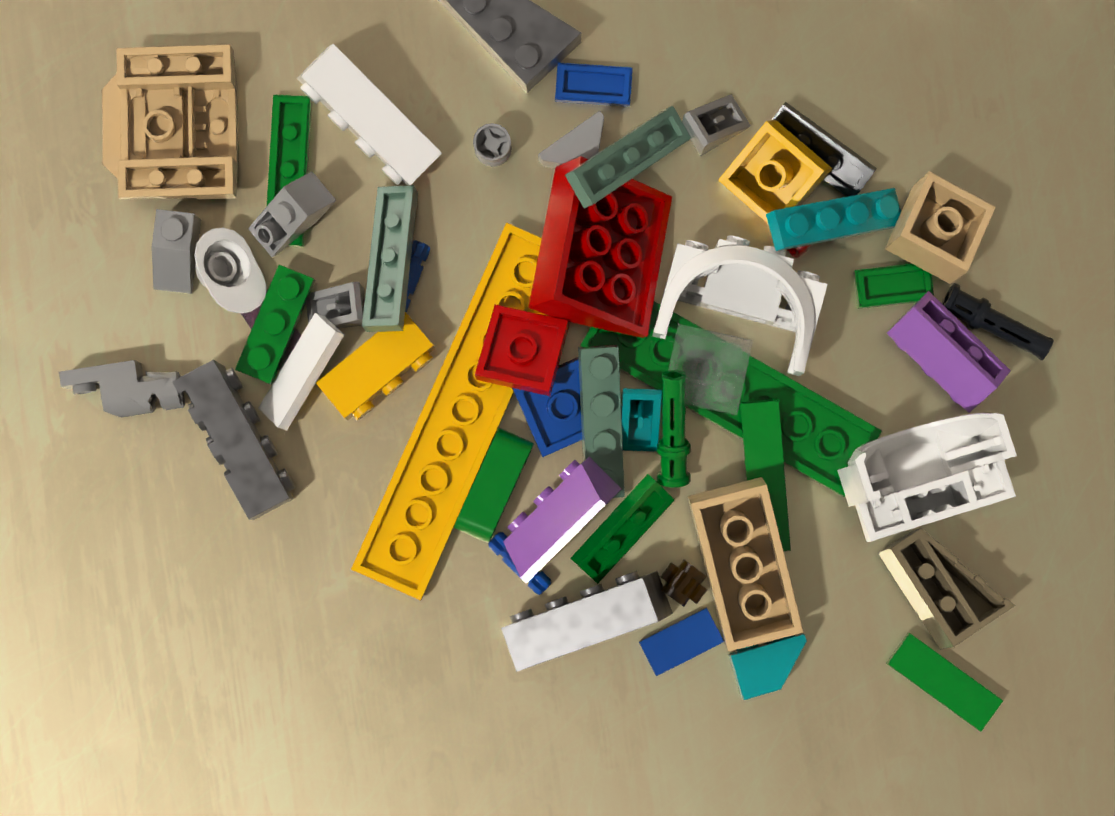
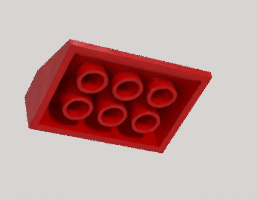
[528,156,672,338]

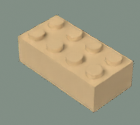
[688,477,804,652]

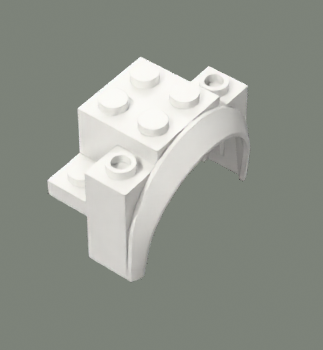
[652,235,828,376]
[837,413,1017,542]

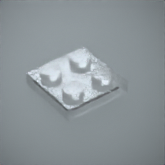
[662,324,753,415]

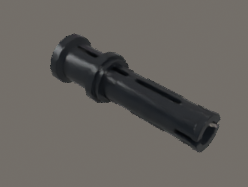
[942,283,1054,360]

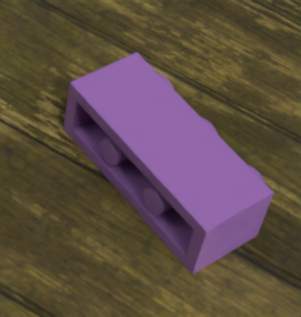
[887,291,1011,413]

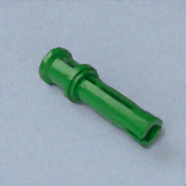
[657,370,691,488]

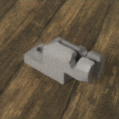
[59,360,185,418]

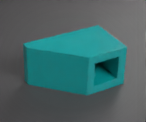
[728,633,807,700]

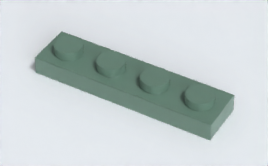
[565,106,691,208]
[362,185,418,332]
[578,345,625,498]

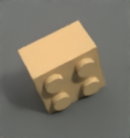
[885,171,996,284]

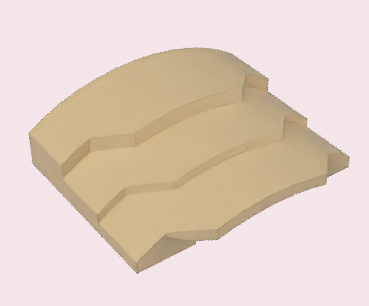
[101,44,238,200]

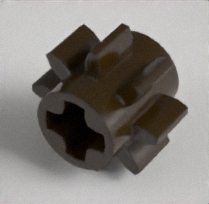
[660,560,708,607]

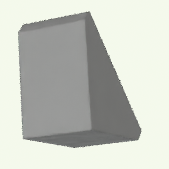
[682,94,751,156]
[538,111,604,168]
[306,282,365,329]

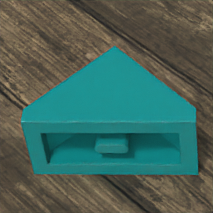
[621,388,662,452]

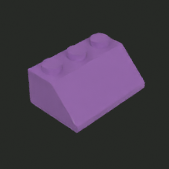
[503,456,622,583]

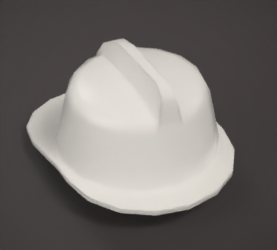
[194,227,267,314]

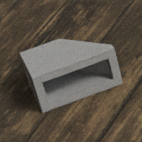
[152,209,201,294]

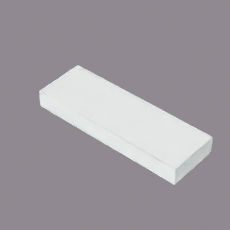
[258,313,345,430]

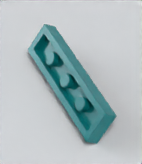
[766,188,901,251]

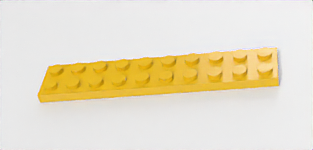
[351,223,548,600]

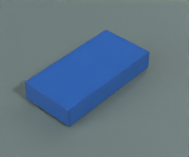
[555,62,633,107]
[639,608,724,676]

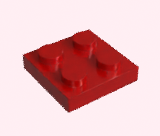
[475,304,569,396]

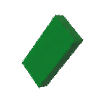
[853,264,934,309]

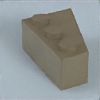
[878,528,1016,650]

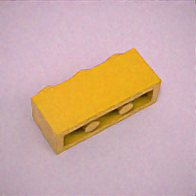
[316,312,435,420]

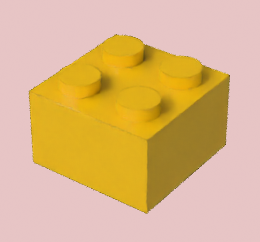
[718,119,833,223]

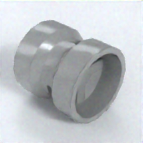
[473,123,512,167]

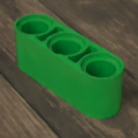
[454,428,534,544]

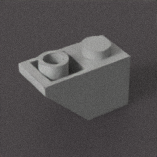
[248,171,336,257]

